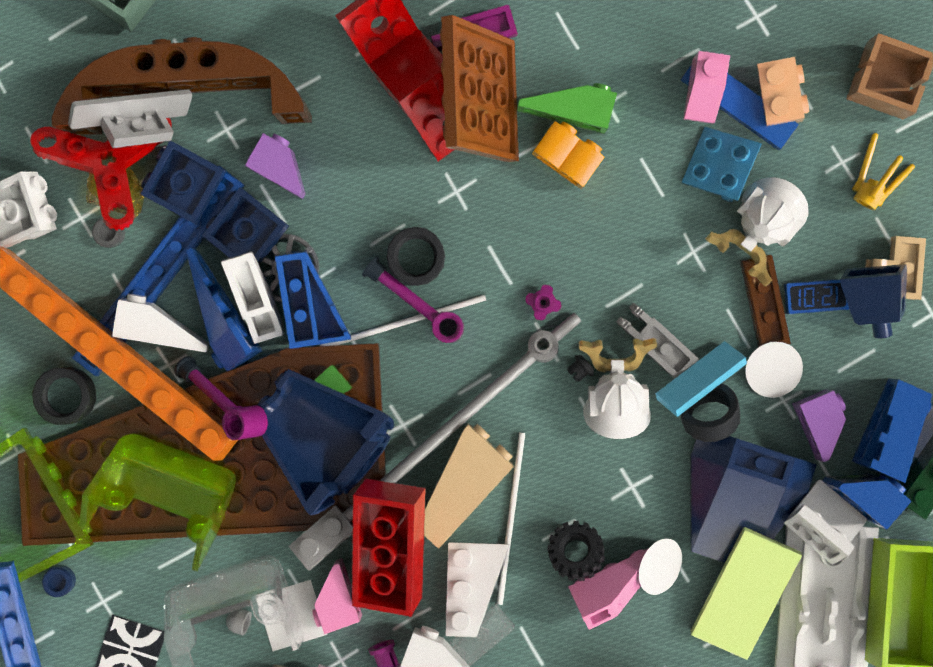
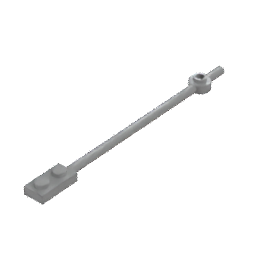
[288,312,581,570]

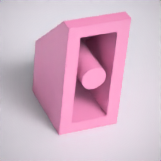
[684,51,730,124]
[312,558,362,634]

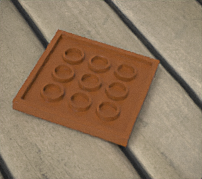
[440,15,519,162]

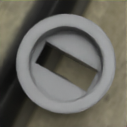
[226,609,252,636]

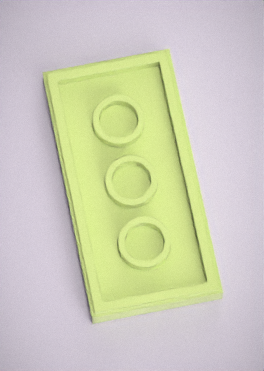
[691,527,802,660]

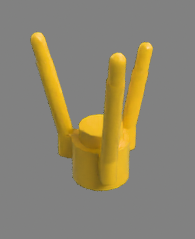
[852,133,915,210]

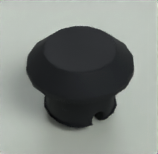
[567,355,594,381]

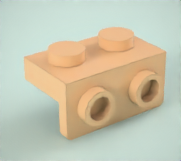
[757,57,809,126]

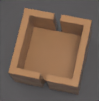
[846,33,933,120]

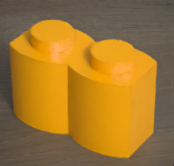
[532,121,604,189]

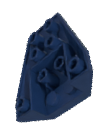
[690,436,817,563]

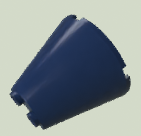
[257,369,394,516]

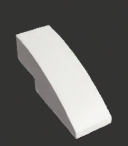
[221,251,285,344]

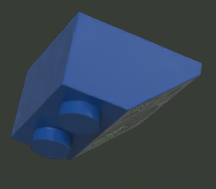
[822,473,911,530]

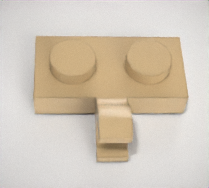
[865,236,926,300]

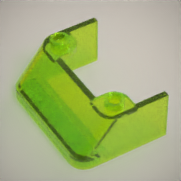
[79,434,236,571]

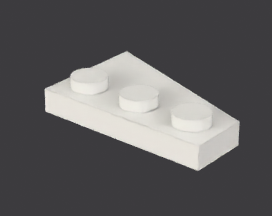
[446,542,510,637]

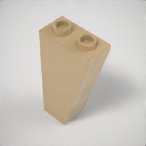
[424,423,514,549]

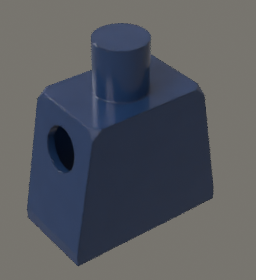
[840,264,907,339]

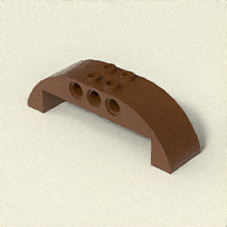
[51,37,312,135]

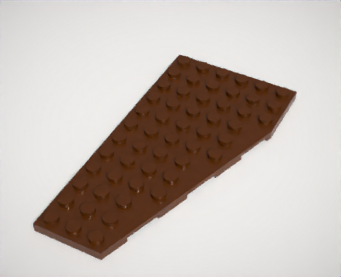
[18,343,386,546]

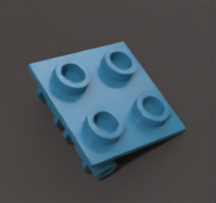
[682,127,762,202]

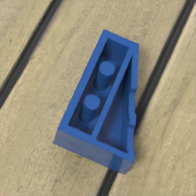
[275,250,351,349]
[852,378,933,483]

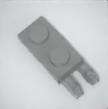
[616,303,698,379]

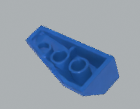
[186,248,263,371]

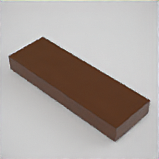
[740,255,791,347]

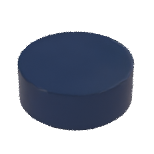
[42,565,76,597]

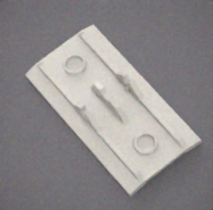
[774,526,879,667]

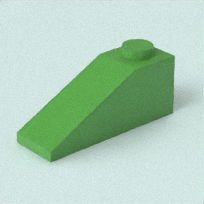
[517,83,617,134]

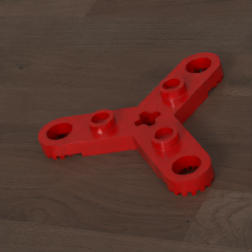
[30,118,172,231]

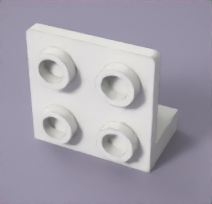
[784,480,867,565]

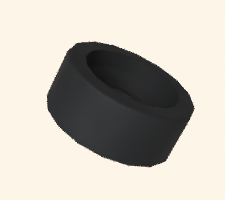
[387,227,445,286]
[32,367,96,425]
[680,384,740,442]

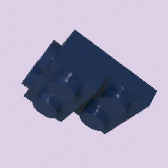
[140,141,226,225]
[202,187,289,265]

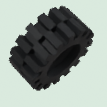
[547,521,605,581]

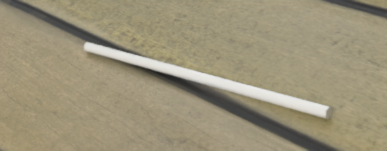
[320,295,486,346]
[497,432,525,605]

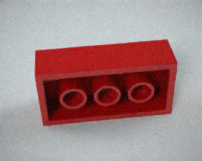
[352,479,426,617]

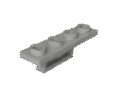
[68,89,193,148]

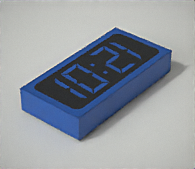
[784,280,849,314]

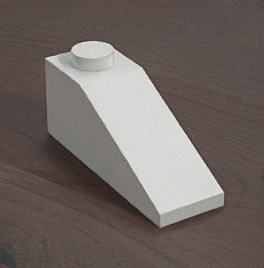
[112,294,209,352]
[400,626,470,667]

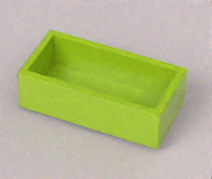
[865,538,933,667]

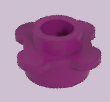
[525,285,561,320]

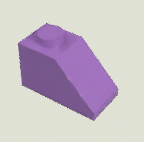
[245,133,306,199]
[792,389,846,462]

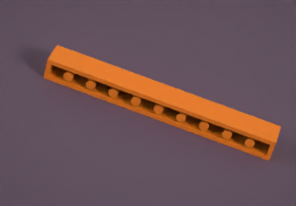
[0,246,238,461]

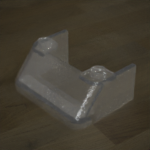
[164,555,305,667]

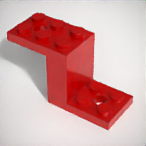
[335,0,454,162]

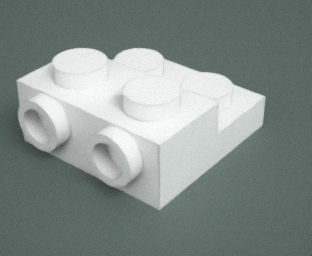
[0,172,57,248]

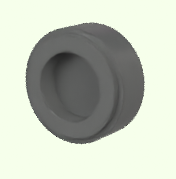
[92,218,125,248]

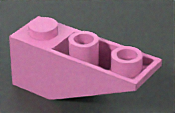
[568,548,649,630]

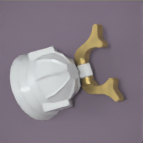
[706,177,808,286]
[579,338,657,439]

